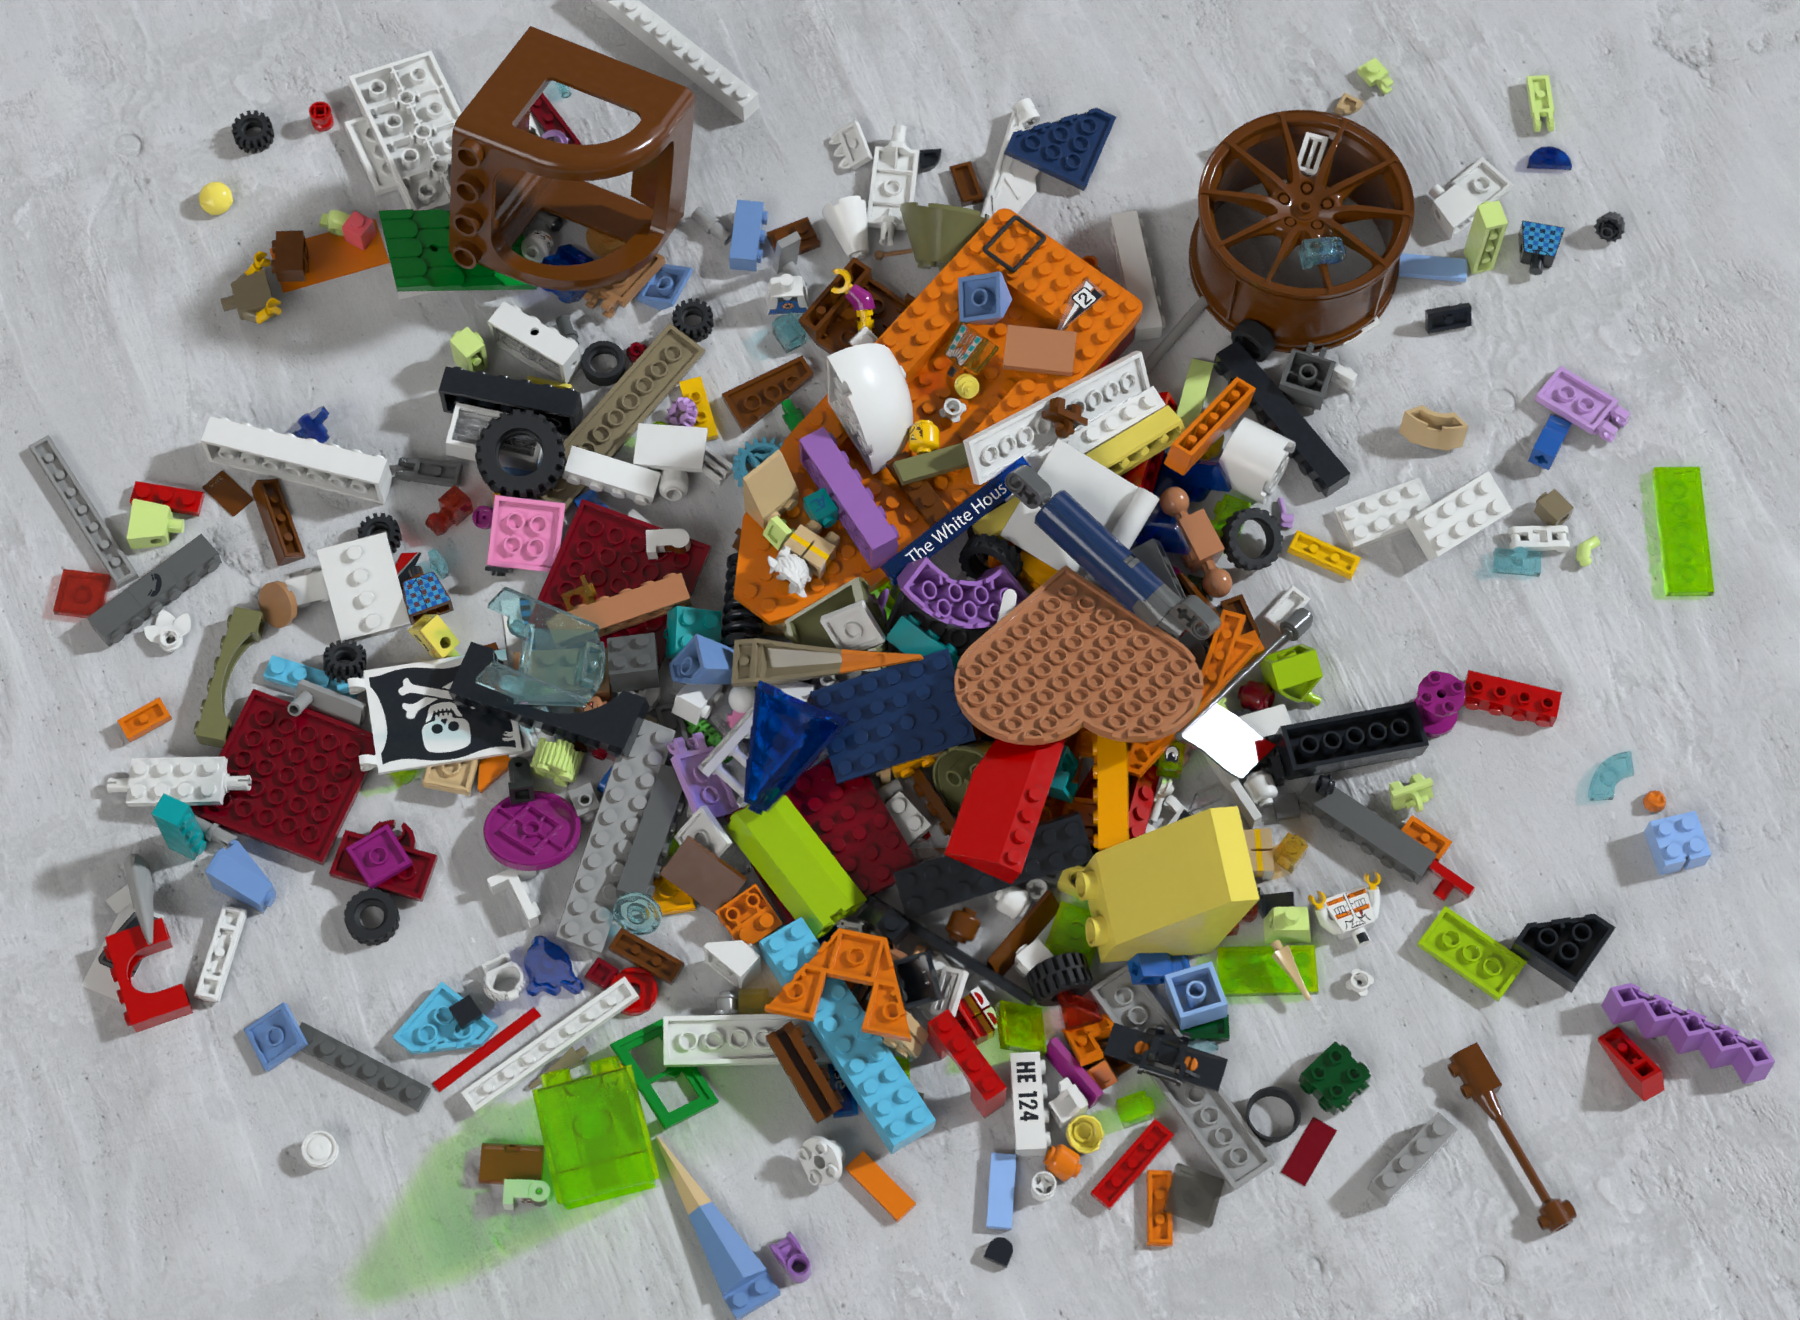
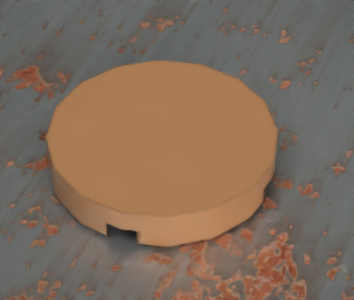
[259,581,297,628]

